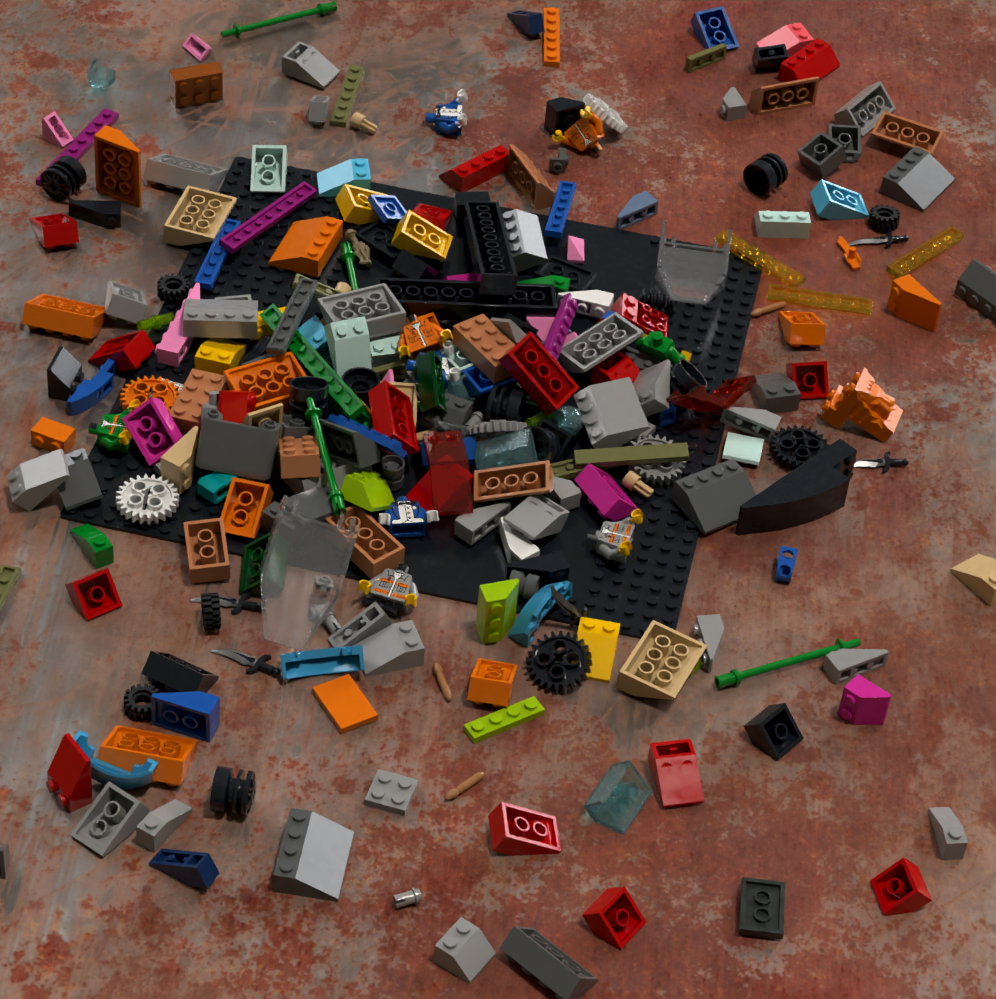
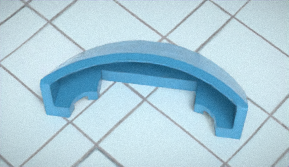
[508,581,573,647]
[280,645,365,679]
[73,731,159,789]

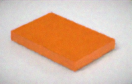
[312,674,378,734]

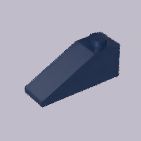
[507,10,545,37]
[149,849,220,888]

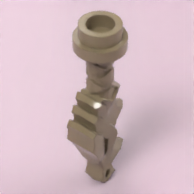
[345,229,372,267]

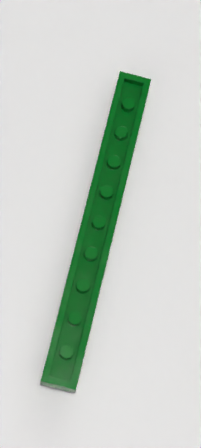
[260,303,367,420]

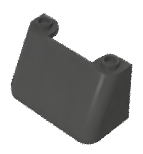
[195,409,281,481]

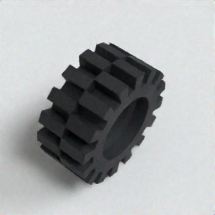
[868,204,900,232]
[157,273,190,305]
[201,592,221,630]
[124,684,159,723]

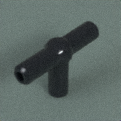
[362,597,399,616]

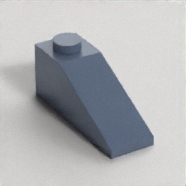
[616,191,659,230]

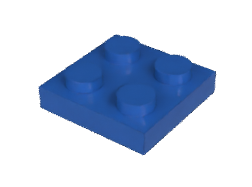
[367,195,407,224]

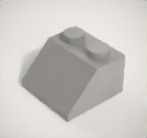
[433,917,496,984]

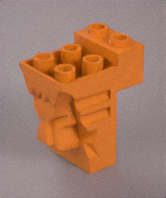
[820,367,903,443]

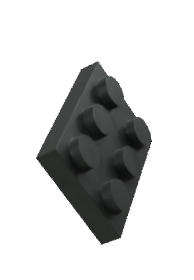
[738,877,785,939]

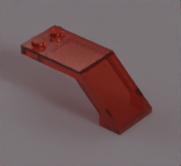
[666,375,757,413]
[423,430,473,515]

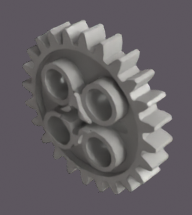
[466,420,527,439]
[628,434,686,486]

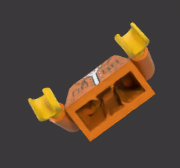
[552,106,604,155]
[398,314,453,360]

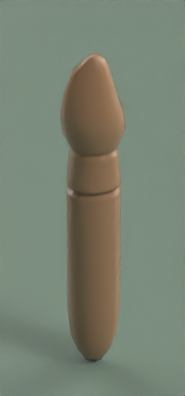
[750,301,787,317]
[433,662,452,701]
[446,772,484,800]

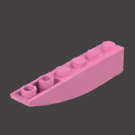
[155,282,200,367]

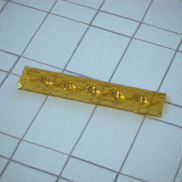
[886,225,965,278]
[714,229,806,290]
[767,283,873,315]

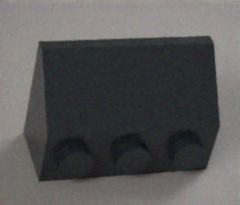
[141,651,219,693]

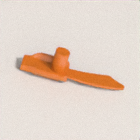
[837,236,862,270]

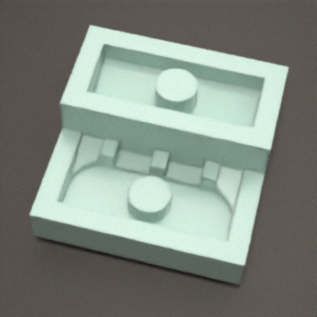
[722,432,764,465]

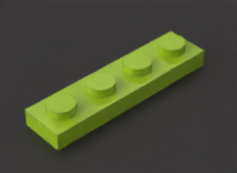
[463,696,545,744]

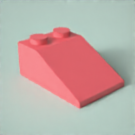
[756,23,814,57]

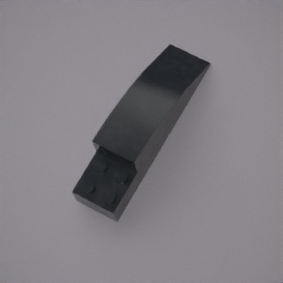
[735,439,857,536]

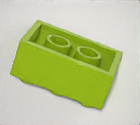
[340,471,395,512]
[476,578,519,644]

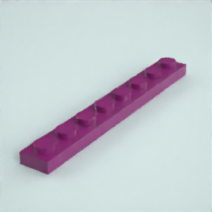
[36,108,119,186]
[218,181,317,254]
[544,293,578,361]

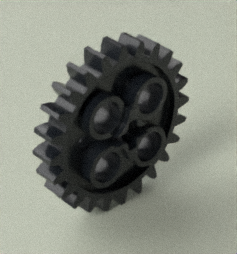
[769,425,830,470]
[526,631,592,694]

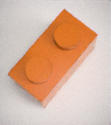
[31,417,76,455]

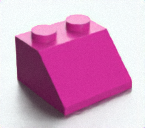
[838,674,892,725]

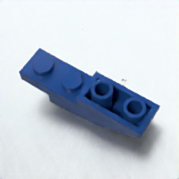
[66,359,115,416]

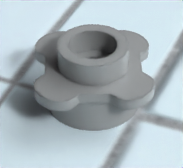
[314,575,334,592]

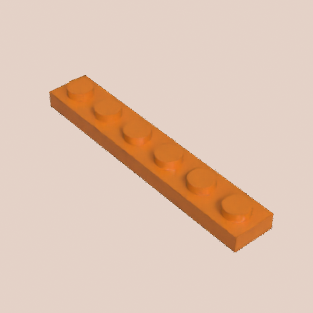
[543,7,560,67]

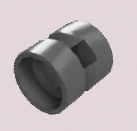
[380,455,405,491]
[509,570,540,600]

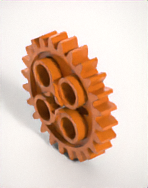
[120,375,180,412]

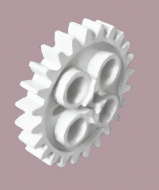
[582,93,628,134]
[115,474,179,525]

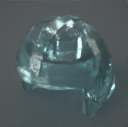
[87,59,116,90]
[445,373,478,403]
[553,406,583,436]

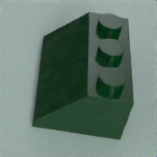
[414,351,447,416]
[239,531,289,597]

